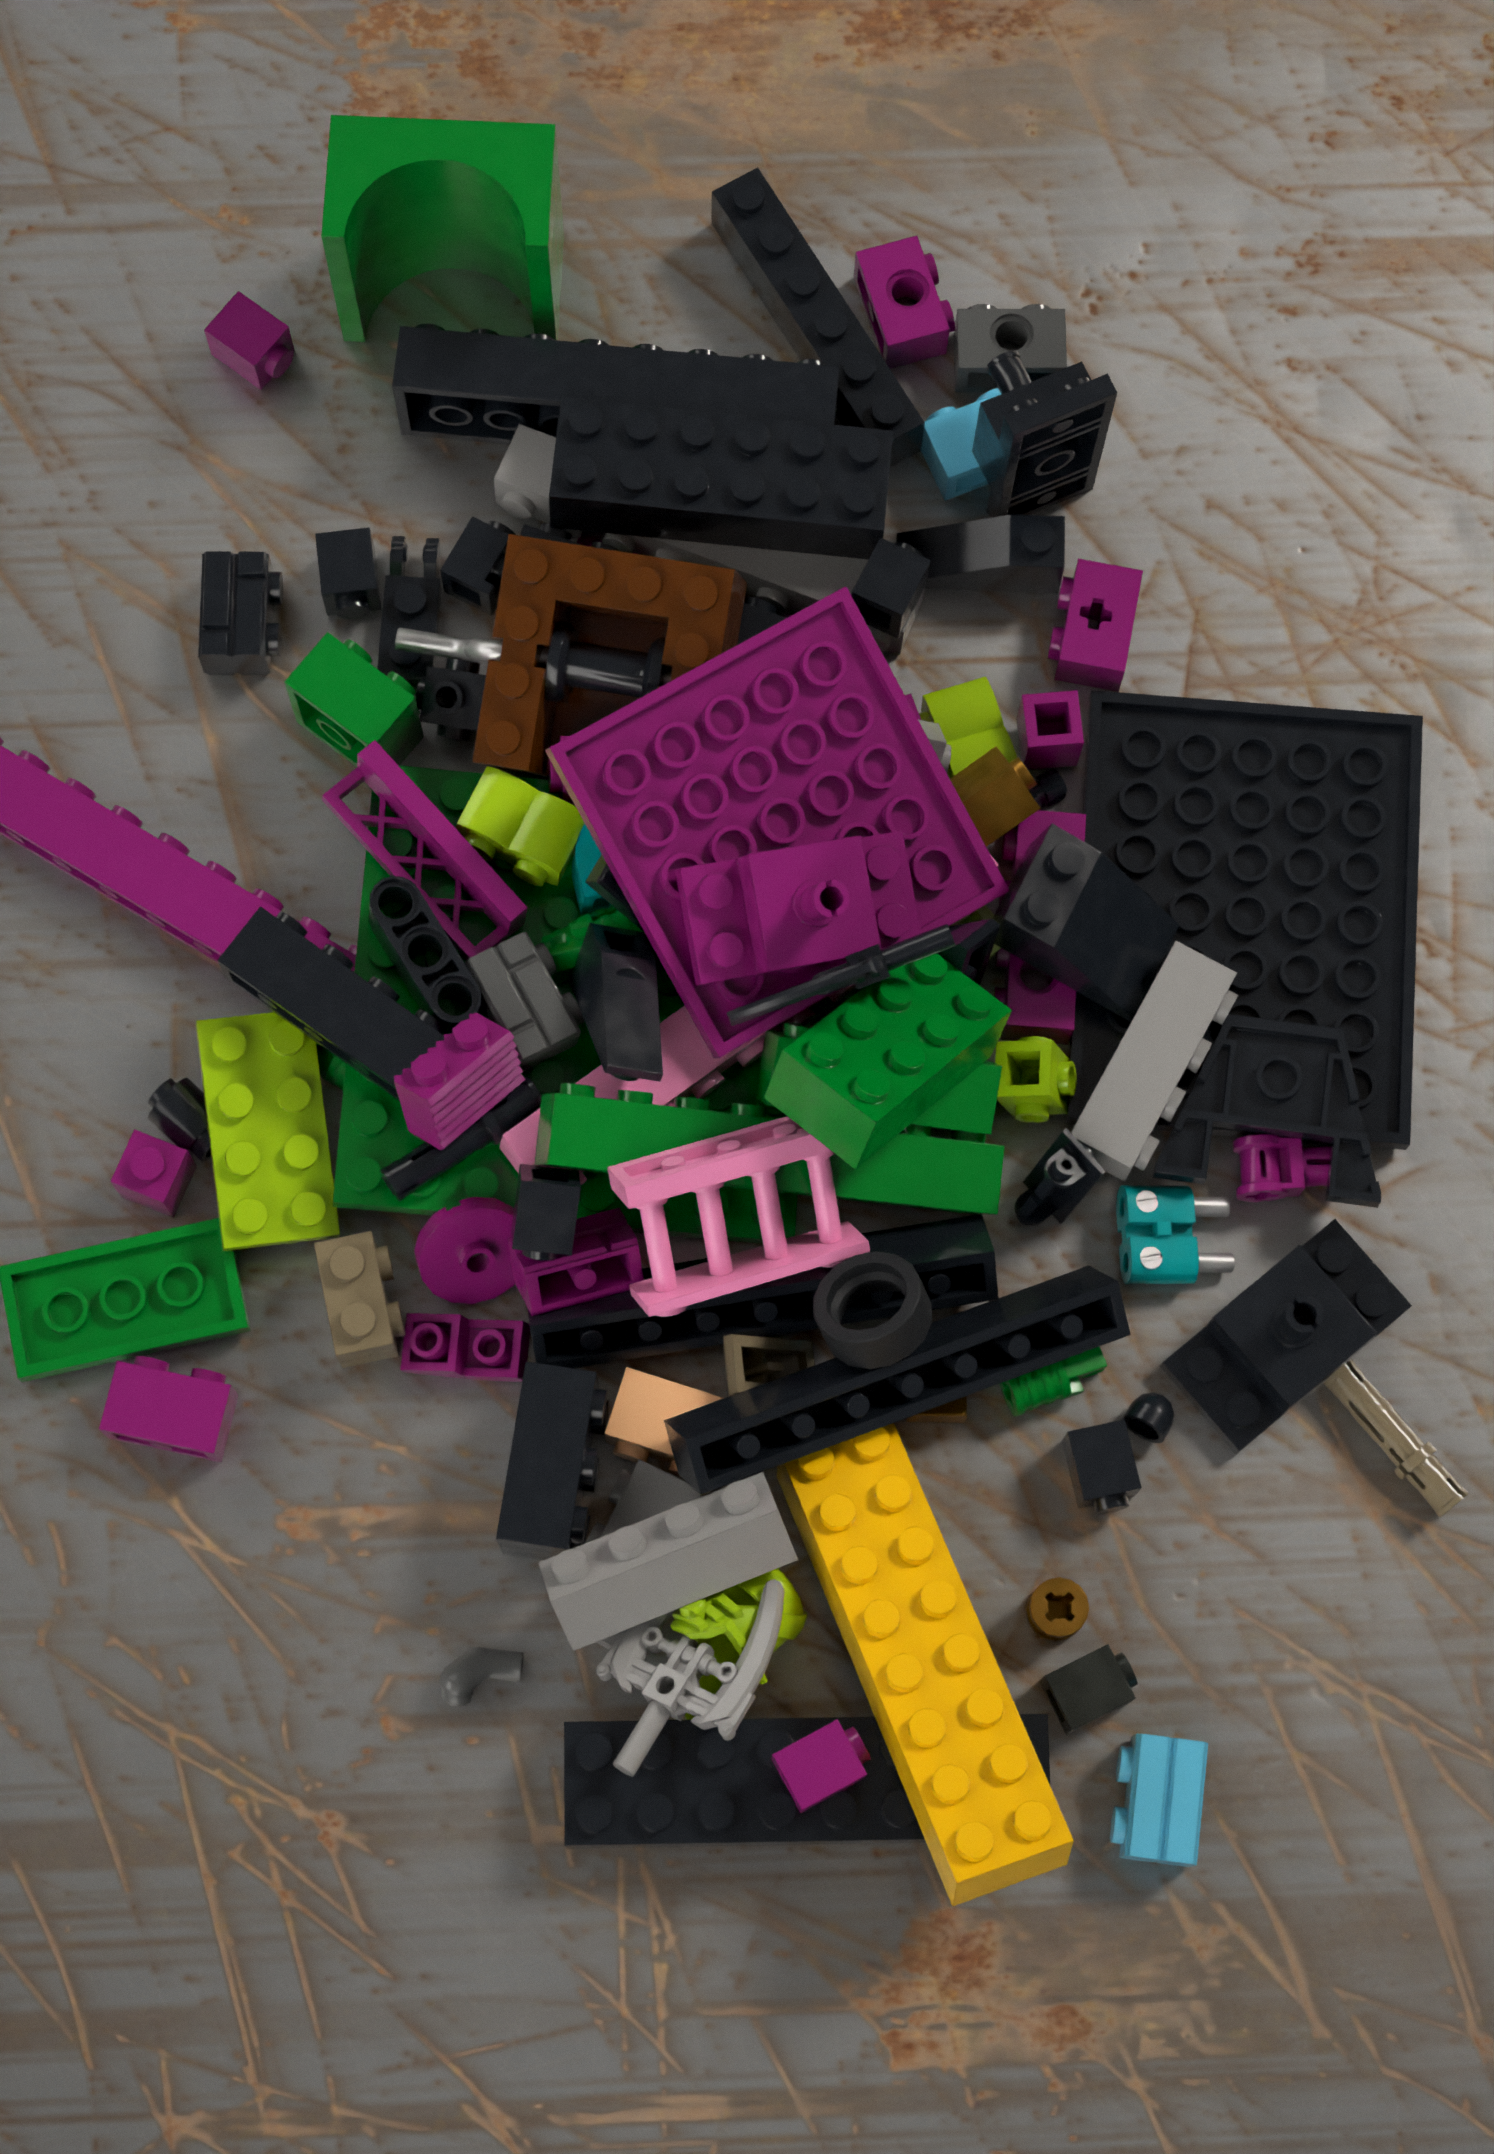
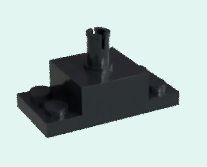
[972,350,1118,518]
[1160,1219,1412,1455]

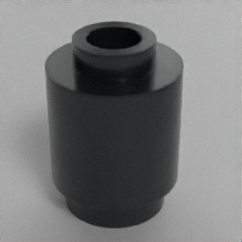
[148,1078,211,1162]

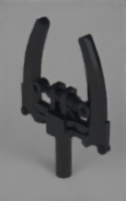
[727,924,956,1026]

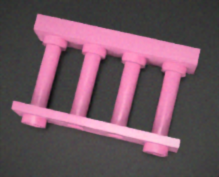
[607,1116,870,1317]

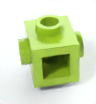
[995,1036,1077,1123]

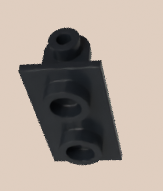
[1014,1128,1106,1226]

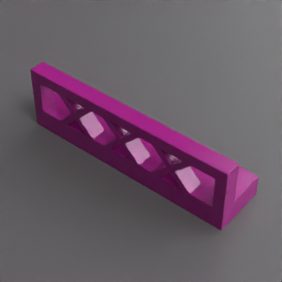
[322,740,528,960]

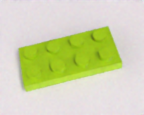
[195,1012,340,1251]

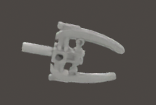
[596,1579,784,1777]

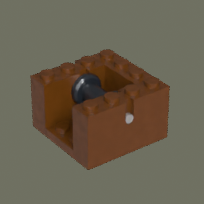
[395,534,747,777]

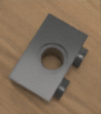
[954,304,1067,392]

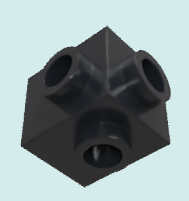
[416,658,486,740]

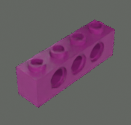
[993,810,1086,1045]

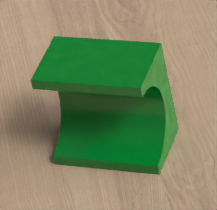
[321,115,564,342]

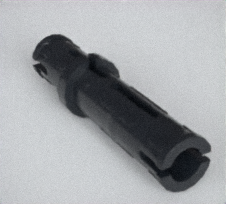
[379,1077,542,1202]

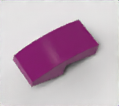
[400,1313,530,1382]

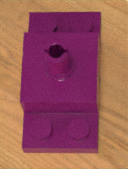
[675,830,921,986]

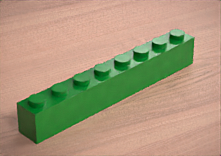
[534,1083,1005,1215]

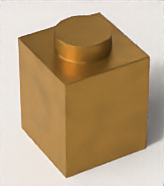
[950,746,1041,847]

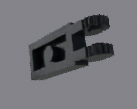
[377,536,442,687]

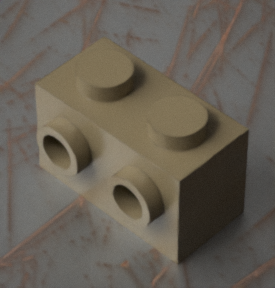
[314,1231,406,1368]

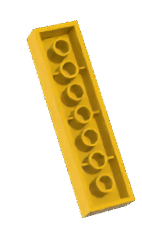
[777,1423,1074,1907]

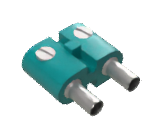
[1116,1185,1235,1284]

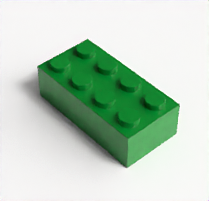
[764,953,1012,1170]

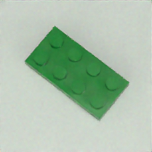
[0,1218,251,1382]

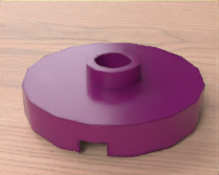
[414,1197,515,1304]

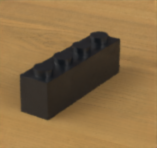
[217,906,446,1101]

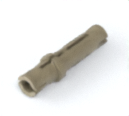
[1323,1359,1469,1518]

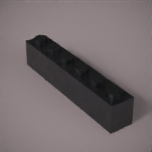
[711,167,925,467]

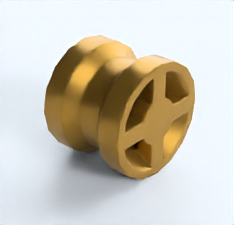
[1026,1577,1089,1642]

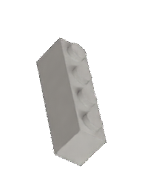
[1071,941,1238,1181]
[538,1472,798,1651]

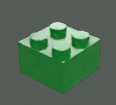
[284,632,424,767]

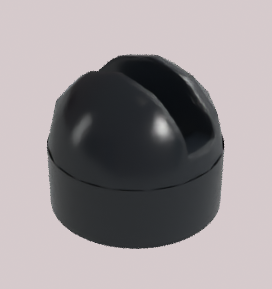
[1123,1392,1174,1443]

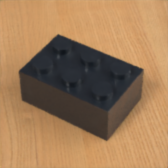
[496,1361,609,1560]

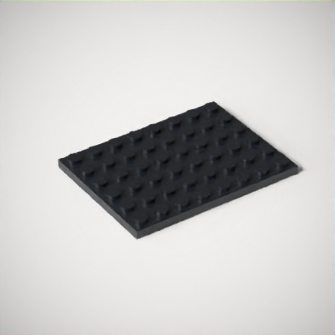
[1065,690,1423,1150]

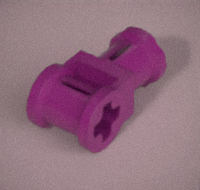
[1232,1134,1331,1202]

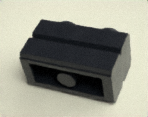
[198,551,283,675]

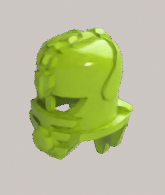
[670,1567,808,1720]

